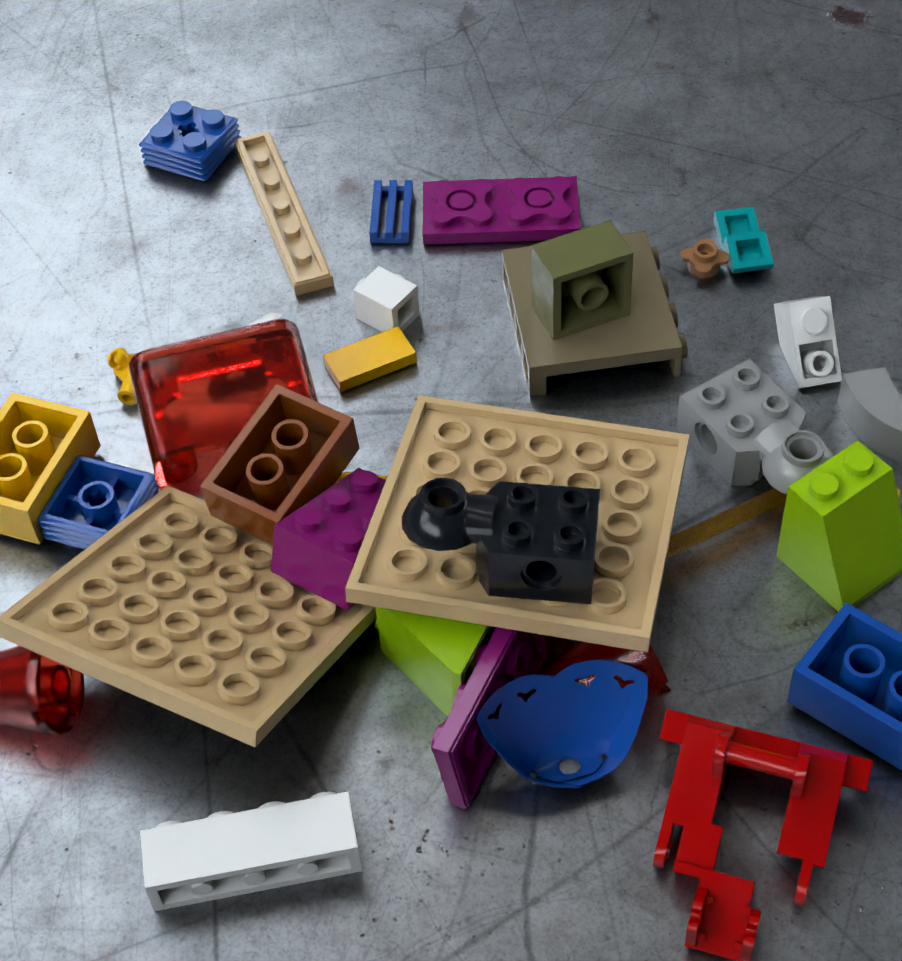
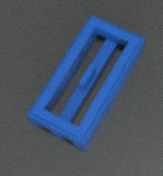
[369,180,413,243]

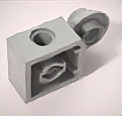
[676,358,834,494]

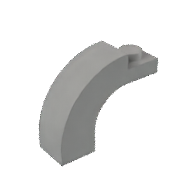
[837,367,902,462]

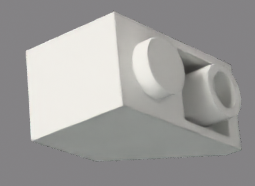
[774,296,842,388]

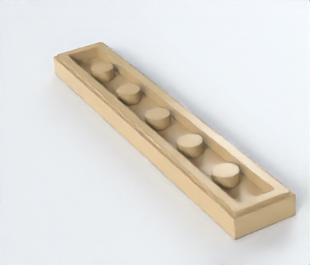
[234,131,334,296]

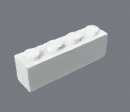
[140,791,362,911]

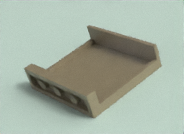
[502,231,688,397]

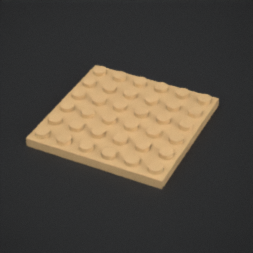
[345,395,689,652]
[0,486,377,747]

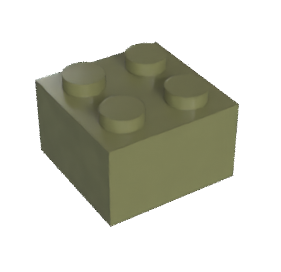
[531,220,634,340]

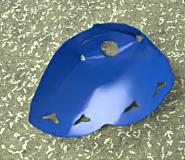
[476,660,648,789]

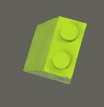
[776,440,902,612]
[375,607,495,717]

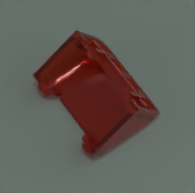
[129,319,318,487]

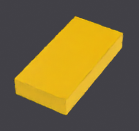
[323,326,417,392]

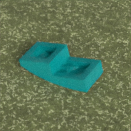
[713,206,774,273]

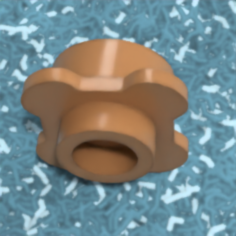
[680,238,729,278]

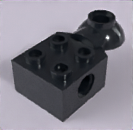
[401,478,600,604]

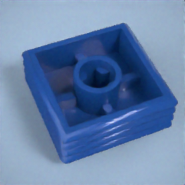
[139,101,241,181]
[37,455,160,549]

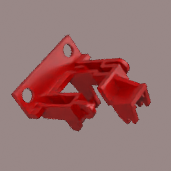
[653,709,873,961]

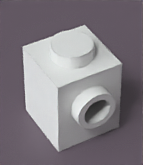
[353,266,420,332]

